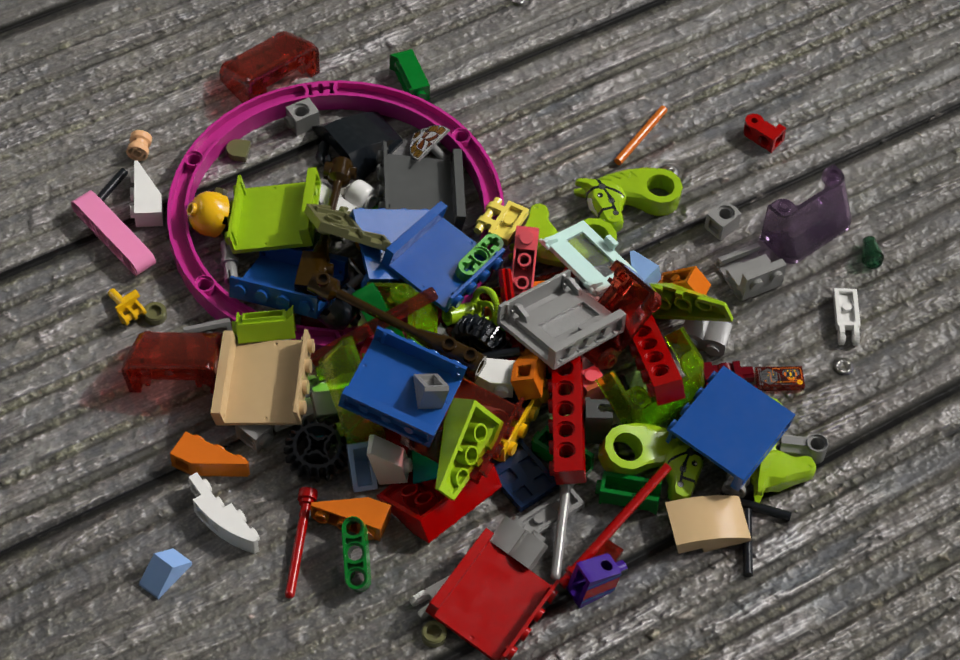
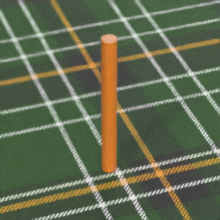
[614,105,668,165]

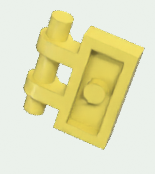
[473,197,529,246]

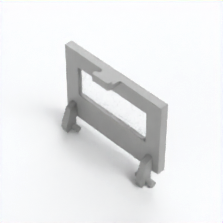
[510,276,611,351]

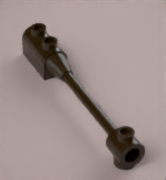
[294,156,357,297]
[307,270,487,383]

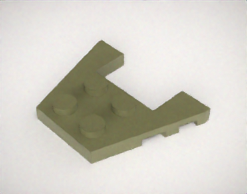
[304,204,391,251]

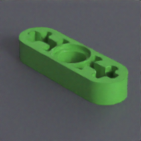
[455,234,504,282]

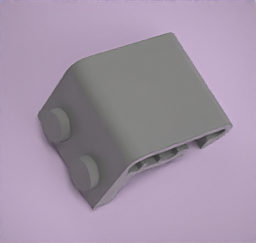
[715,243,787,301]

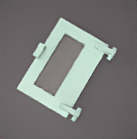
[538,220,637,296]

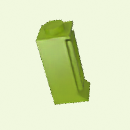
[232,305,296,344]

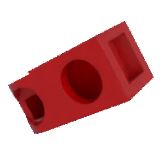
[743,113,786,153]

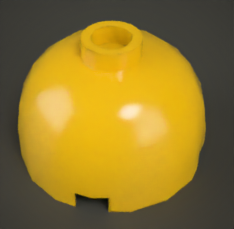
[187,191,230,238]

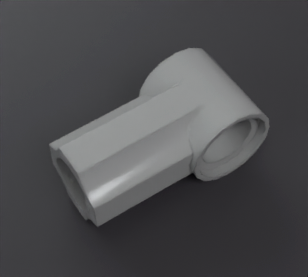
[778,433,829,464]

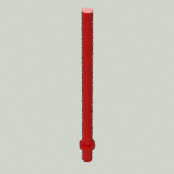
[559,463,672,589]

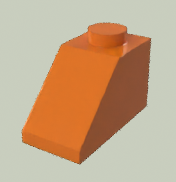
[658,266,711,295]

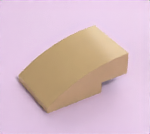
[665,495,752,554]

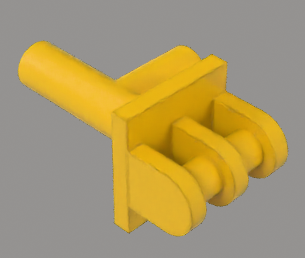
[108,288,147,326]

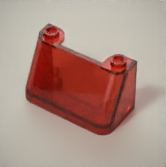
[220,31,320,103]
[582,259,662,370]
[121,331,223,394]

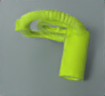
[442,286,502,330]

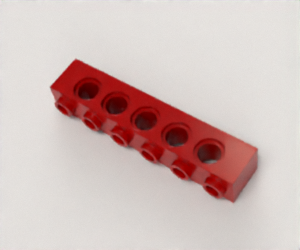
[621,302,686,406]
[548,355,586,485]

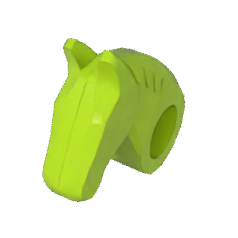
[508,203,617,268]
[750,396,816,503]

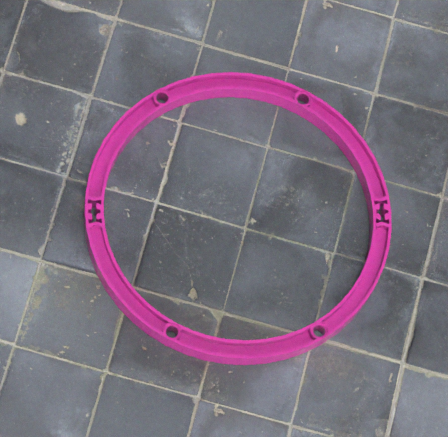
[167,80,504,359]

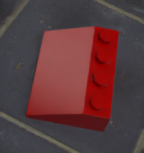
[376,458,502,543]

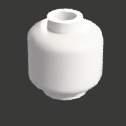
[344,180,378,209]

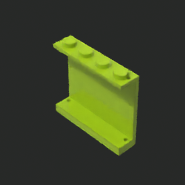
[225,167,322,254]

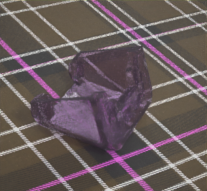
[760,164,852,264]

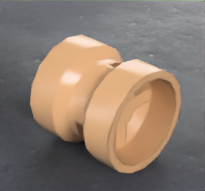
[126,130,152,161]

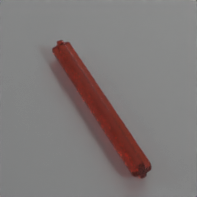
[310,287,438,366]

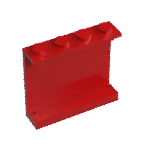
[425,528,560,660]

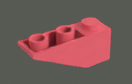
[511,225,539,295]

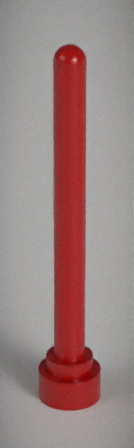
[285,487,318,599]

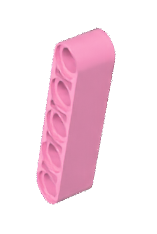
[71,190,156,276]

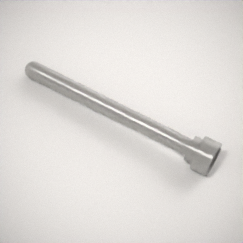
[550,484,574,581]

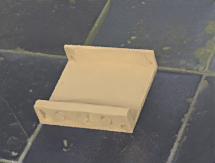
[210,329,315,426]

